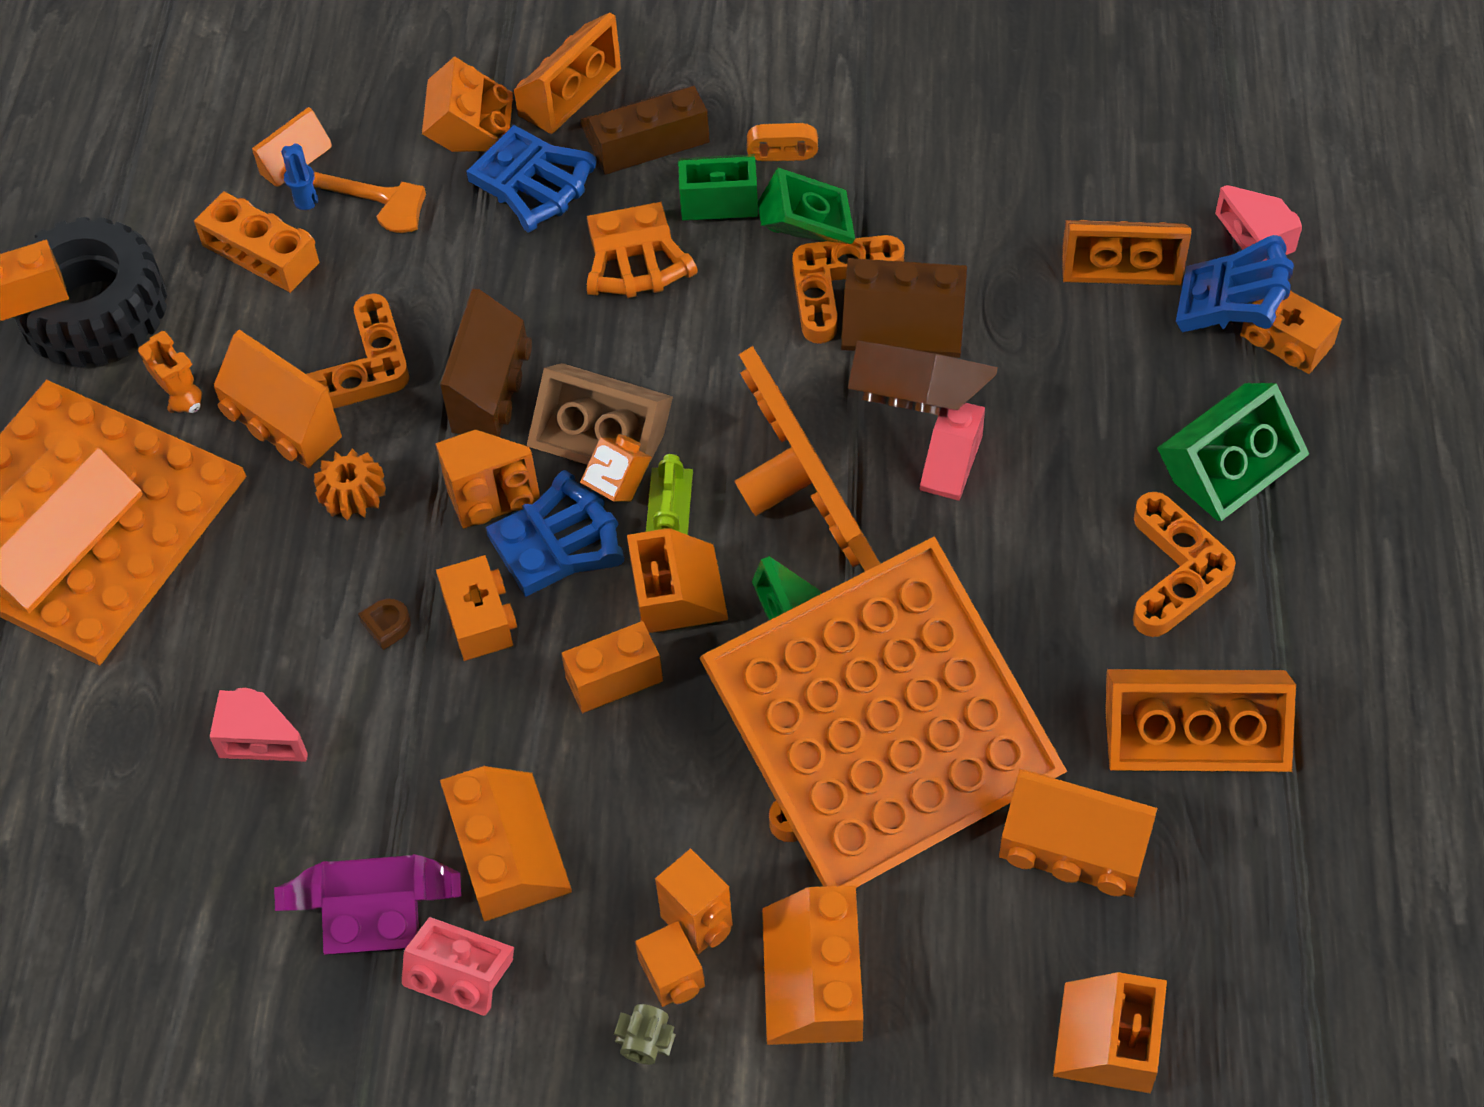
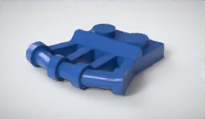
[467,125,597,233]
[1176,235,1294,332]
[486,470,624,597]

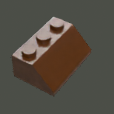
[580,86,710,175]
[841,258,967,358]
[440,288,532,437]
[848,341,998,415]

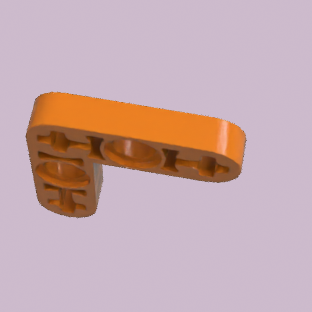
[792,235,905,344]
[307,294,409,409]
[1133,492,1236,637]

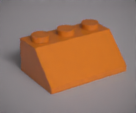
[514,12,621,134]
[1063,220,1191,285]
[214,329,342,469]
[440,766,572,922]
[999,769,1158,897]
[762,885,863,1045]

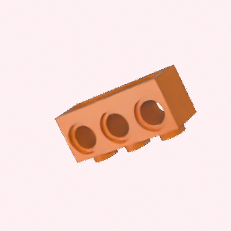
[194,191,320,293]

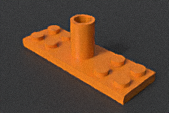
[735,346,881,571]

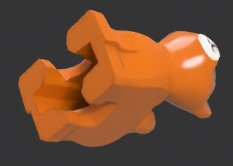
[138,331,202,413]

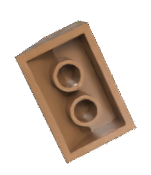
[527,363,673,478]

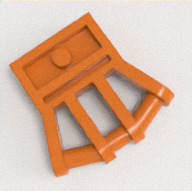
[587,202,698,298]

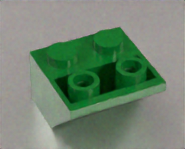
[678,154,758,221]

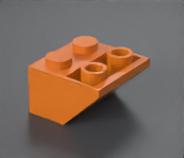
[422,56,513,152]
[435,430,540,529]
[627,528,728,633]
[1053,972,1167,1094]

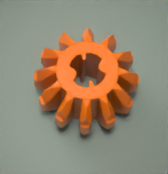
[314,448,386,521]

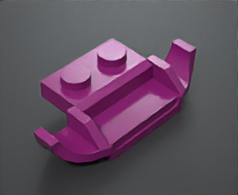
[274,854,461,955]

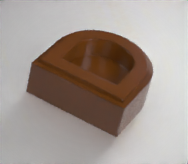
[358,598,411,650]

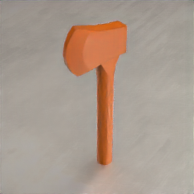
[313,172,426,233]

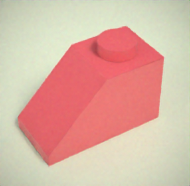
[1215,185,1302,261]
[920,403,985,501]
[210,688,308,762]

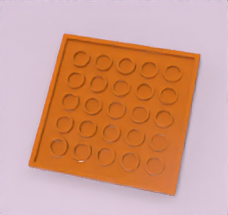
[0,379,246,666]
[700,536,1067,888]

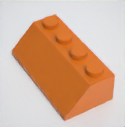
[0,430,143,614]
[1106,669,1296,772]

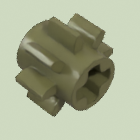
[614,1004,676,1065]

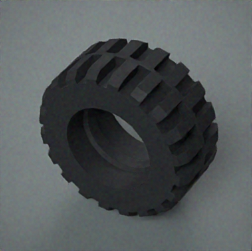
[14,217,167,367]

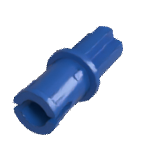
[281,143,318,210]

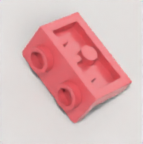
[402,917,514,1016]

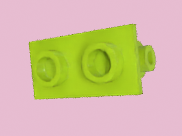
[646,454,693,535]

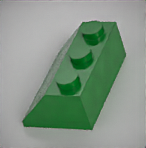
[1157,383,1309,521]

